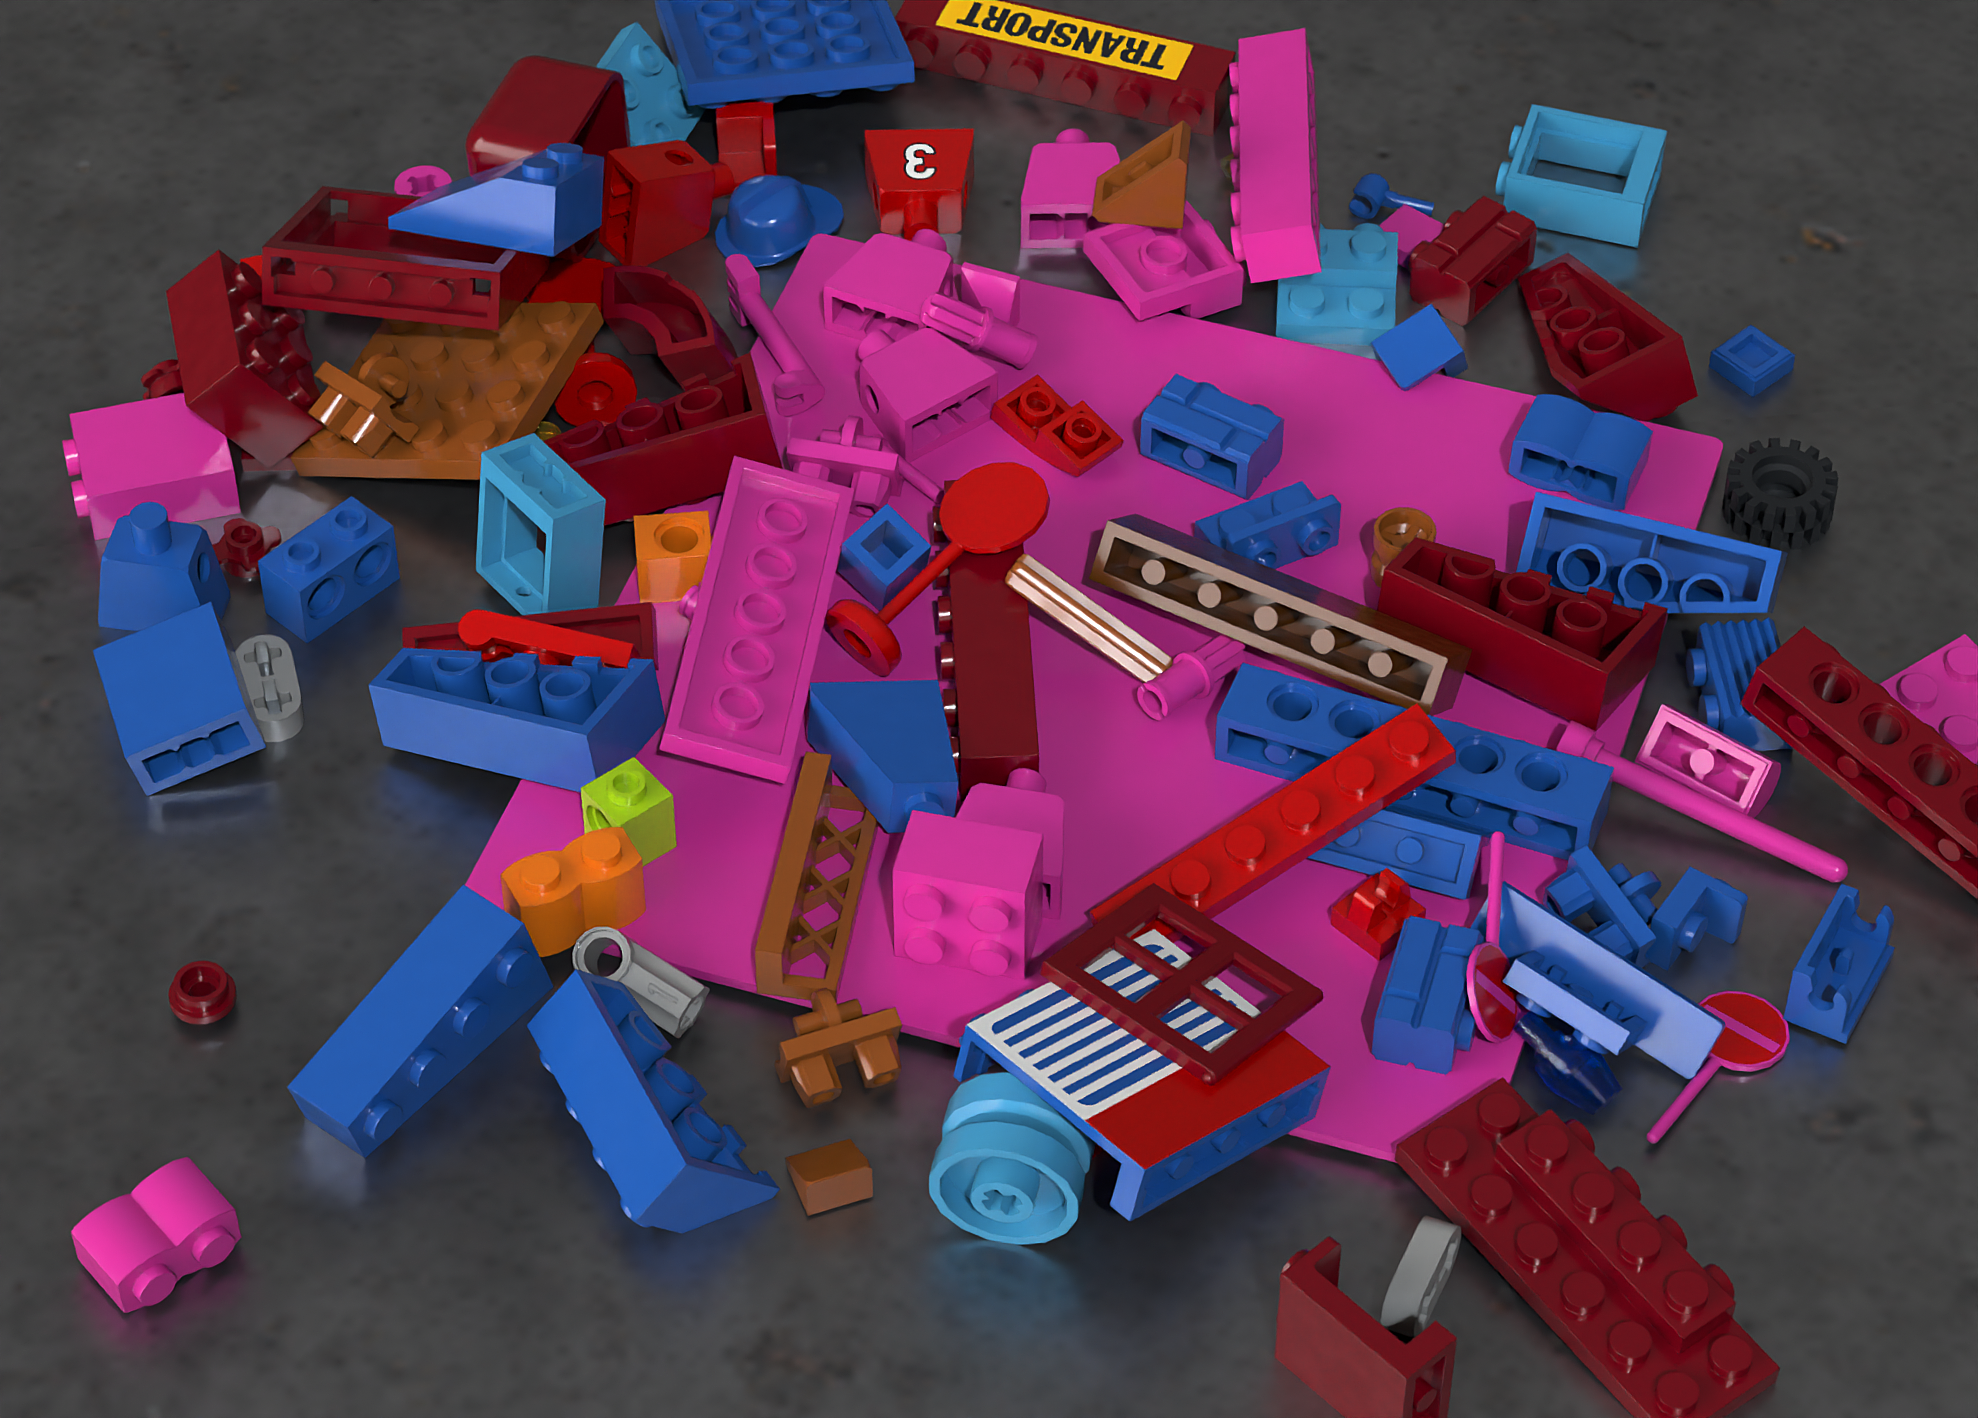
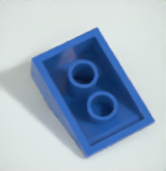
[388,143,604,257]

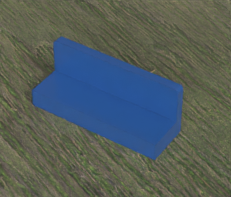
[1307,805,1492,900]

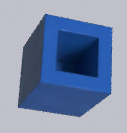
[837,503,932,611]

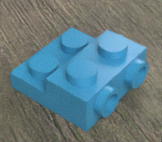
[1276,223,1398,346]

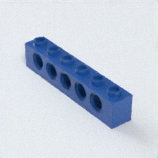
[1215,663,1614,861]

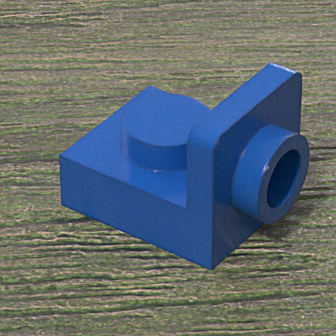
[1646,867,1748,971]

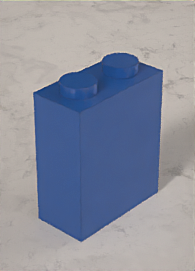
[93,602,266,796]

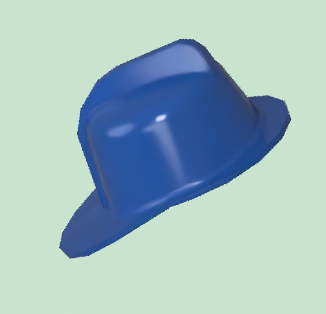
[715,174,844,268]

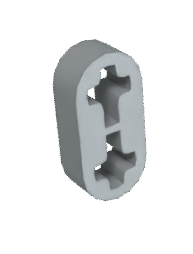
[235,634,304,742]
[1381,1215,1461,1338]

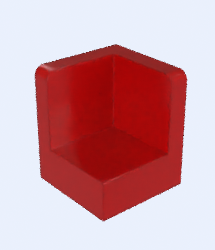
[716,101,777,190]

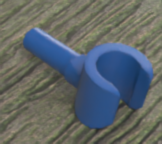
[1349,173,1434,219]

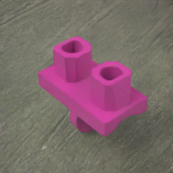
[786,415,904,518]

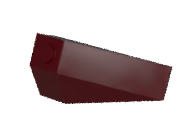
[1518,252,1698,422]

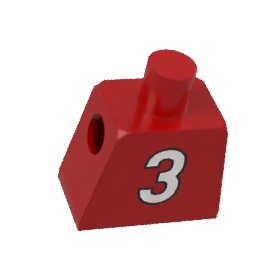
[865,128,974,241]

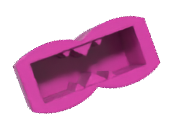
[71,1157,241,1313]

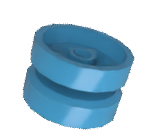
[929,1072,1096,1245]

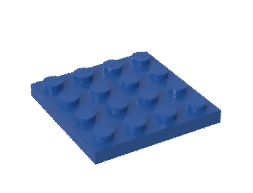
[655,0,915,109]

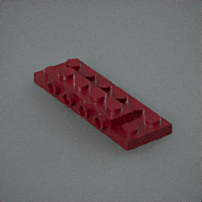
[1395,1077,1780,1418]

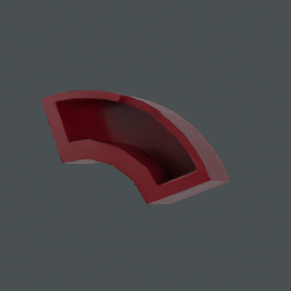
[603,265,738,387]

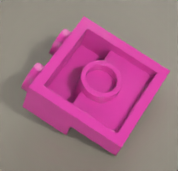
[1083,200,1247,321]

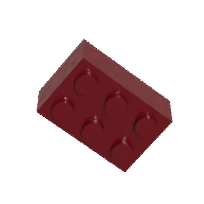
[166,249,324,469]

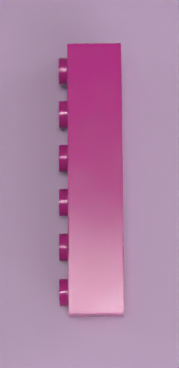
[1229,28,1322,283]

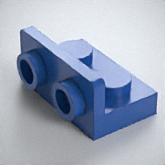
[1194,481,1341,569]

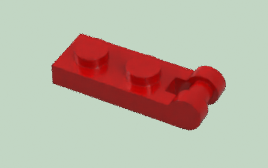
[458,609,642,668]

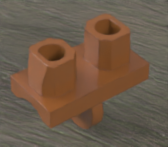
[308,353,420,459]
[774,988,902,1108]

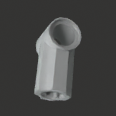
[572,926,710,1038]

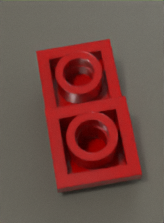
[990,374,1124,477]

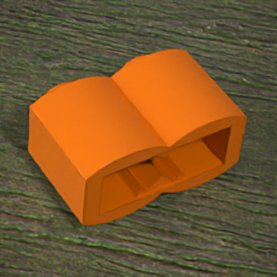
[500,827,646,957]

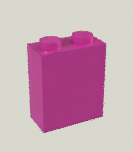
[62,393,241,540]

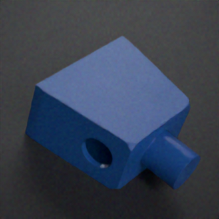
[98,502,231,632]

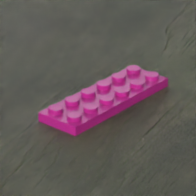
[659,456,854,784]

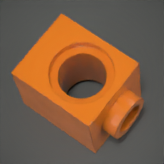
[633,510,713,603]

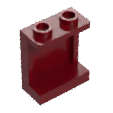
[1275,1236,1457,1418]

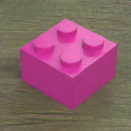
[893,810,1043,980]

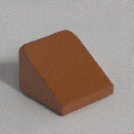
[785,1139,873,1216]

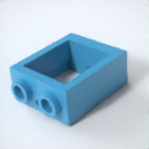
[1495,104,1667,248]
[476,433,606,615]

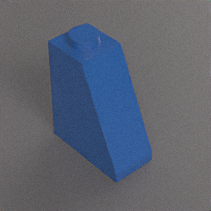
[806,680,958,833]

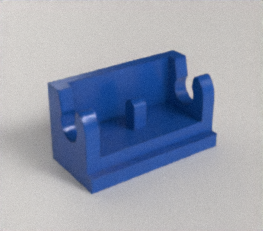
[1783,883,1895,1044]

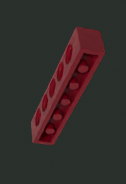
[1740,626,1978,899]

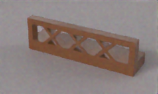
[755,752,879,1002]

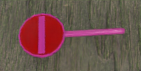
[1467,831,1519,1043]
[1646,990,1790,1144]

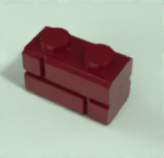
[1408,195,1537,326]

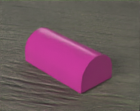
[1635,704,1781,818]

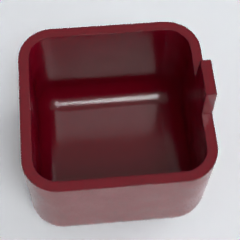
[465,55,631,262]

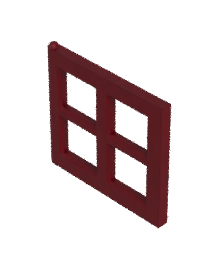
[1040,883,1324,1086]

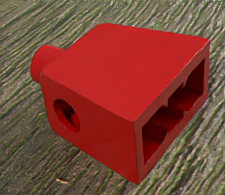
[598,140,734,266]

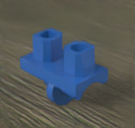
[1542,844,1661,968]

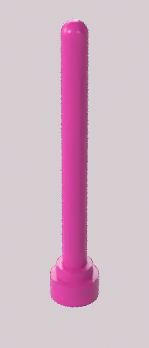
[1556,720,1848,883]

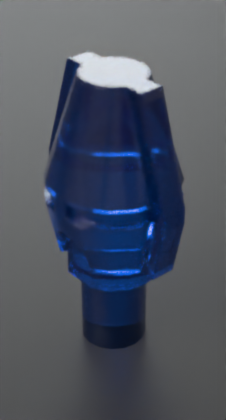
[1513,1011,1622,1115]

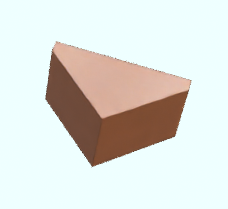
[1092,120,1191,229]

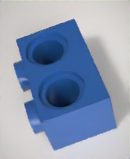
[258,496,400,644]

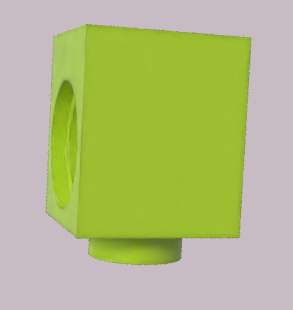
[581,757,677,866]

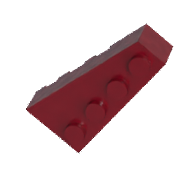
[543,352,783,538]
[1377,537,1668,731]

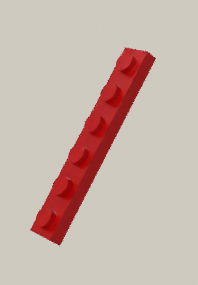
[1090,704,1456,943]

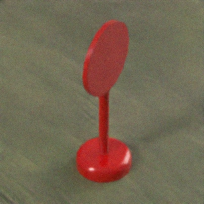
[525,258,637,426]
[825,462,1051,676]

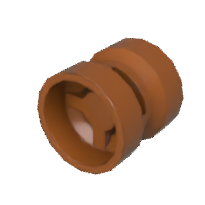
[1370,507,1436,588]

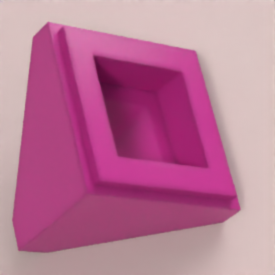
[961,262,1020,327]

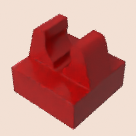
[1331,868,1426,961]

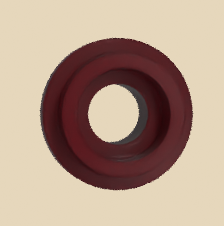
[168,961,237,1024]

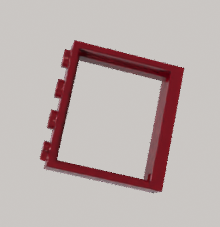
[262,186,550,331]

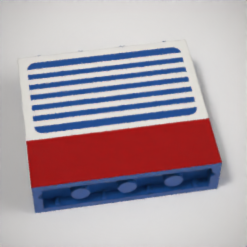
[953,929,1331,1221]

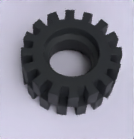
[1722,438,1838,550]

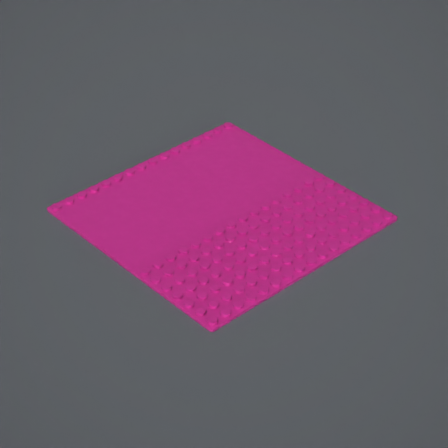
[465,234,1723,1163]

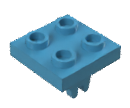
[596,22,706,147]

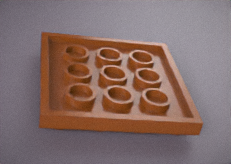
[291,301,604,480]

